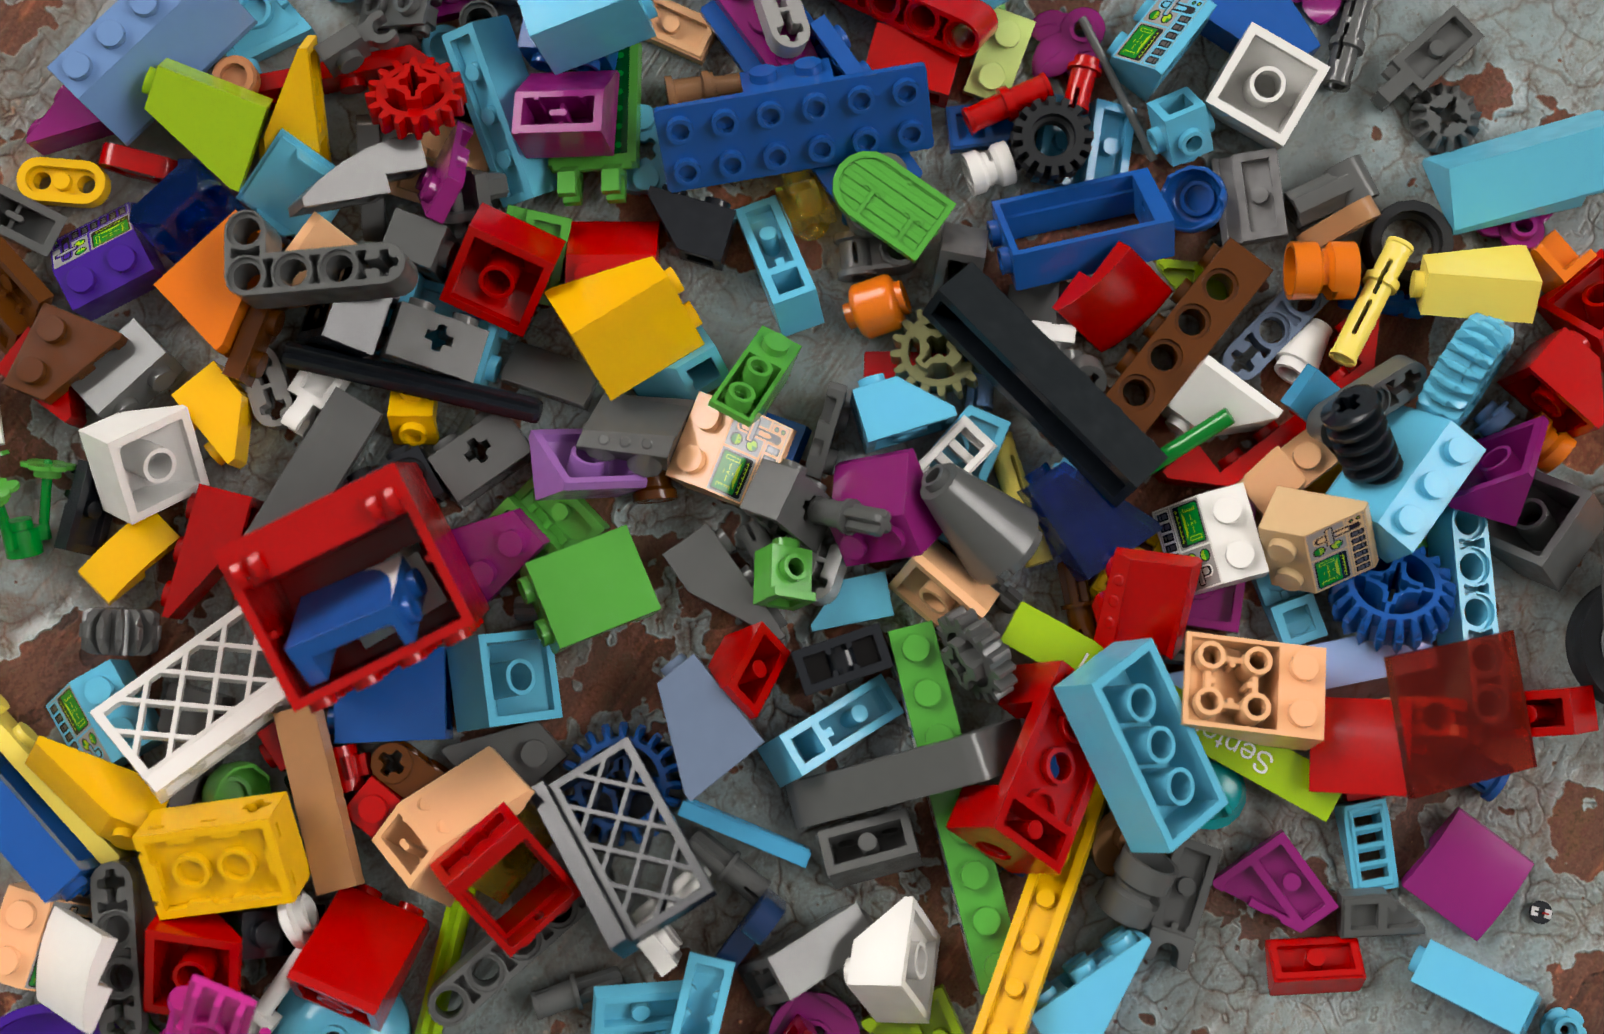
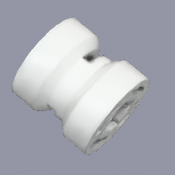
[960,140,1017,197]

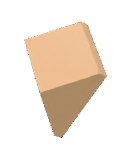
[888,539,1000,627]

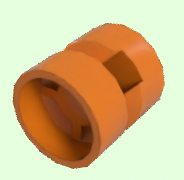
[1283,241,1361,301]

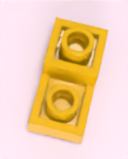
[78,513,180,606]

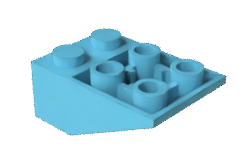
[1031,925,1151,1034]

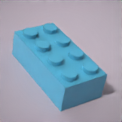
[1053,638,1229,853]

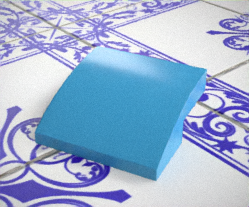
[1030,93,1137,187]

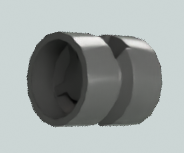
[1095,842,1179,930]

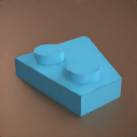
[591,980,683,1034]

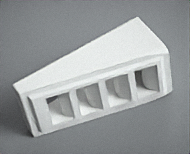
[919,415,997,475]

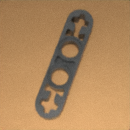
[90,860,149,1034]

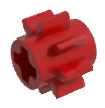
[333,743,373,794]

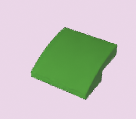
[488,476,610,560]

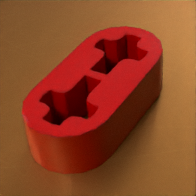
[97,142,187,189]

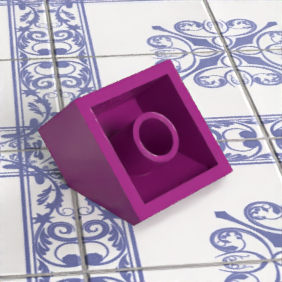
[830,448,943,567]

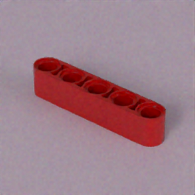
[836,0,998,58]

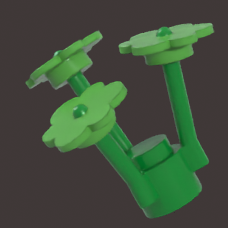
[0,449,77,560]

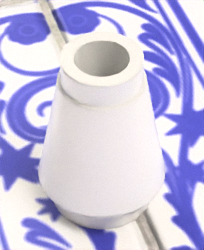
[1274,318,1333,384]

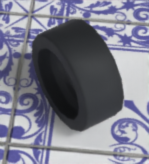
[1360,200,1454,289]

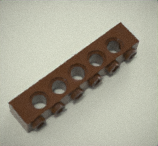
[1058,237,1273,457]

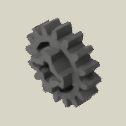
[935,605,1018,704]

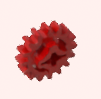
[365,56,467,140]

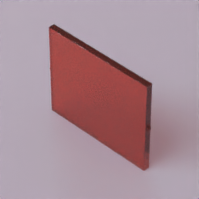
[1384,630,1537,799]

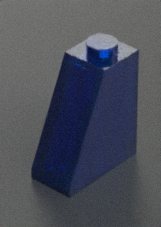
[1017,462,1163,583]

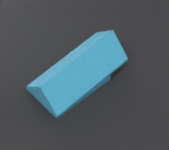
[1422,110,1604,235]

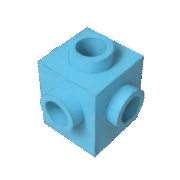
[1146,86,1215,167]

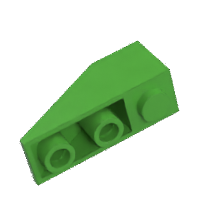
[708,325,802,427]

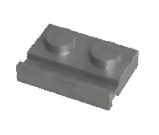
[1211,147,1289,245]

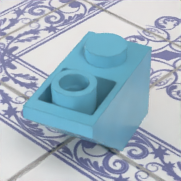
[633,326,729,400]

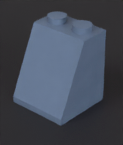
[657,653,766,802]

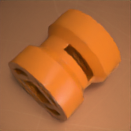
[1528,411,1577,474]

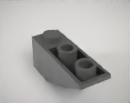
[662,523,788,641]

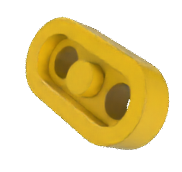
[16,157,111,209]

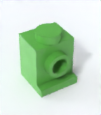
[753,537,816,611]

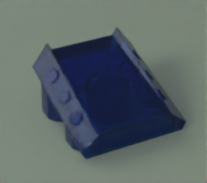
[129,159,247,264]

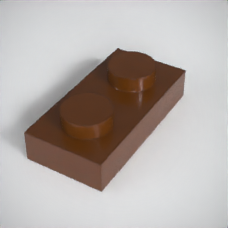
[222,306,285,388]

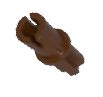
[1057,558,1097,640]

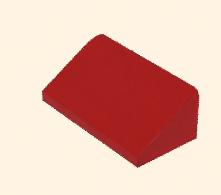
[1265,936,1366,996]

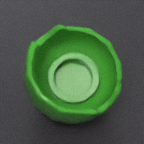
[202,760,271,803]

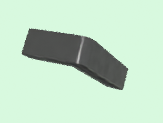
[784,717,1022,829]

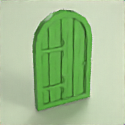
[832,151,956,264]

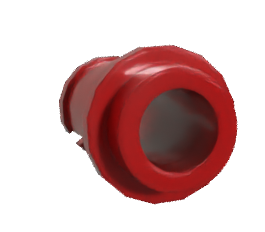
[1064,54,1102,115]

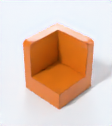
[1529,229,1597,294]

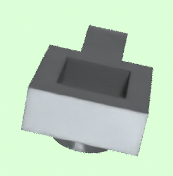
[314,10,400,78]

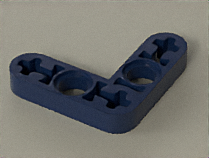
[714,888,786,971]

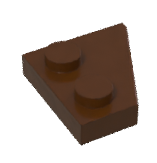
[3,302,128,405]

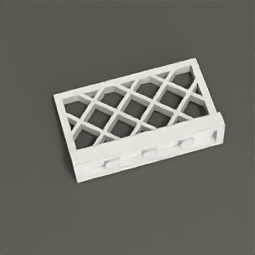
[89,605,292,804]

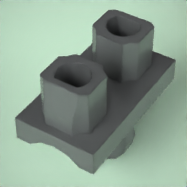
[444,167,509,238]

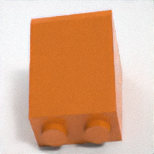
[153,209,285,358]

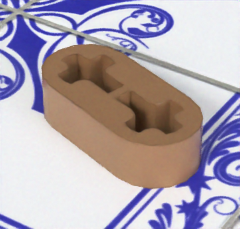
[1296,195,1382,248]

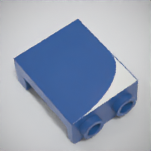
[285,554,428,687]

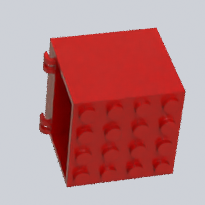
[212,462,490,714]

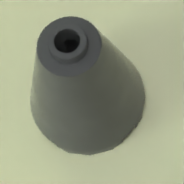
[920,463,1043,585]

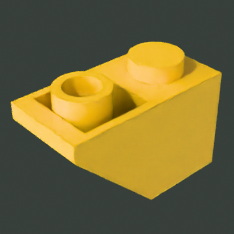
[171,360,253,469]

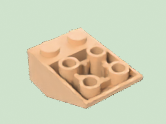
[1181,631,1327,751]
[372,746,535,907]

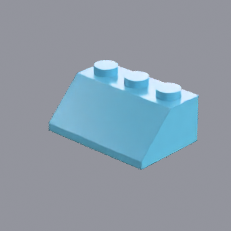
[1325,405,1486,563]

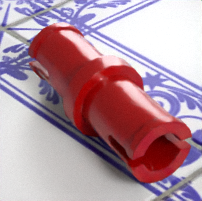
[961,72,1054,135]

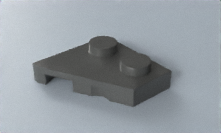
[805,381,852,482]

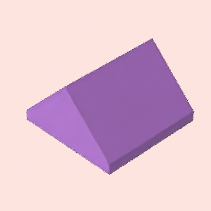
[529,429,648,501]

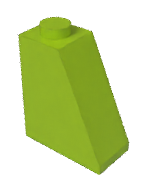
[141,58,273,192]

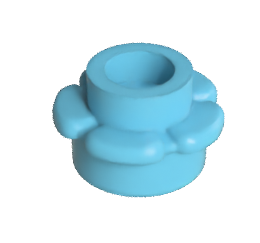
[1540,1007,1587,1034]

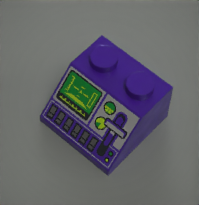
[50,202,166,321]

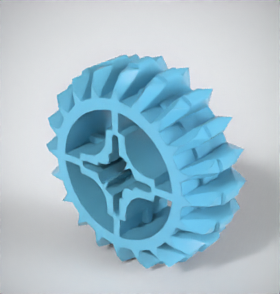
[1416,312,1514,427]

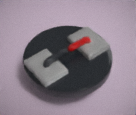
[1529,901,1553,924]

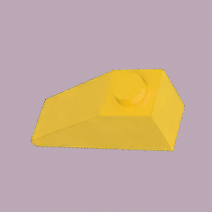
[259,35,332,163]
[25,735,169,852]

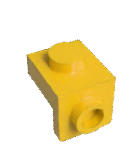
[387,391,439,446]

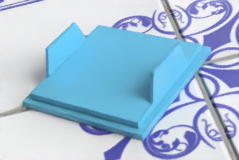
[235,128,340,238]

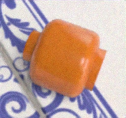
[842,274,912,339]

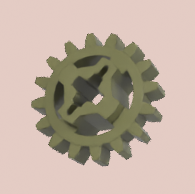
[890,309,981,402]

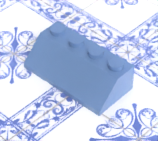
[47,0,258,146]

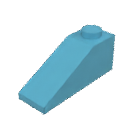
[735,195,825,337]
[757,674,904,788]

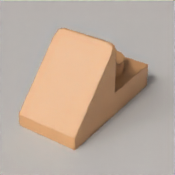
[1236,429,1339,517]

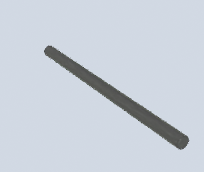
[1078,16,1158,163]

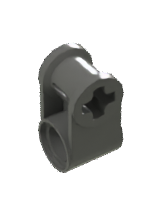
[833,230,919,282]

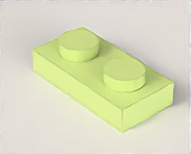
[963,8,1036,100]

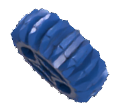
[1327,546,1457,654]
[563,721,683,846]

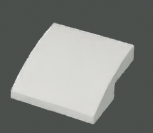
[36,906,118,1034]

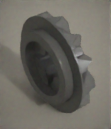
[1408,82,1482,154]

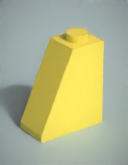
[1409,245,1543,324]

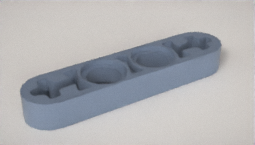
[1219,289,1329,383]

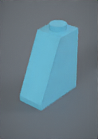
[1408,939,1542,1034]

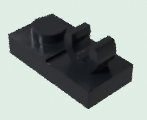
[54,459,113,556]

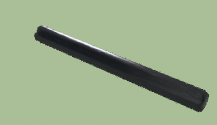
[281,341,543,423]

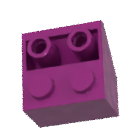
[511,70,620,158]

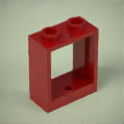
[429,801,581,958]

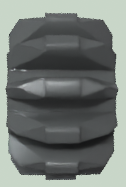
[79,607,162,656]

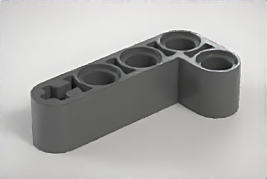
[224,210,419,309]

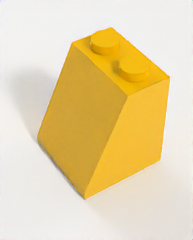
[544,256,704,401]

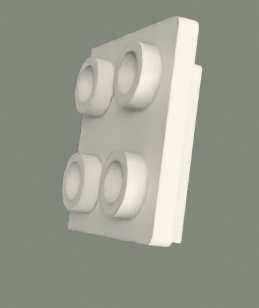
[631,866,712,977]

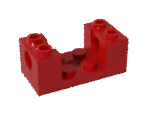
[945,660,1097,875]

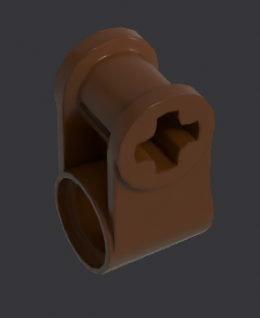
[371,741,450,799]

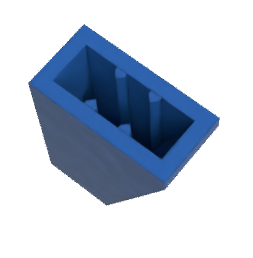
[1200,0,1321,56]
[327,647,453,744]

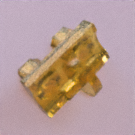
[775,169,837,241]

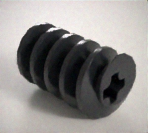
[1320,384,1404,485]

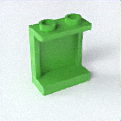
[517,525,661,654]

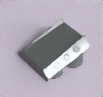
[576,394,695,477]

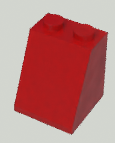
[286,884,430,1032]

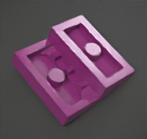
[1401,806,1534,941]

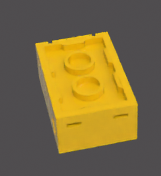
[132,791,311,920]

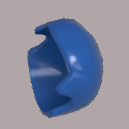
[1160,165,1228,234]

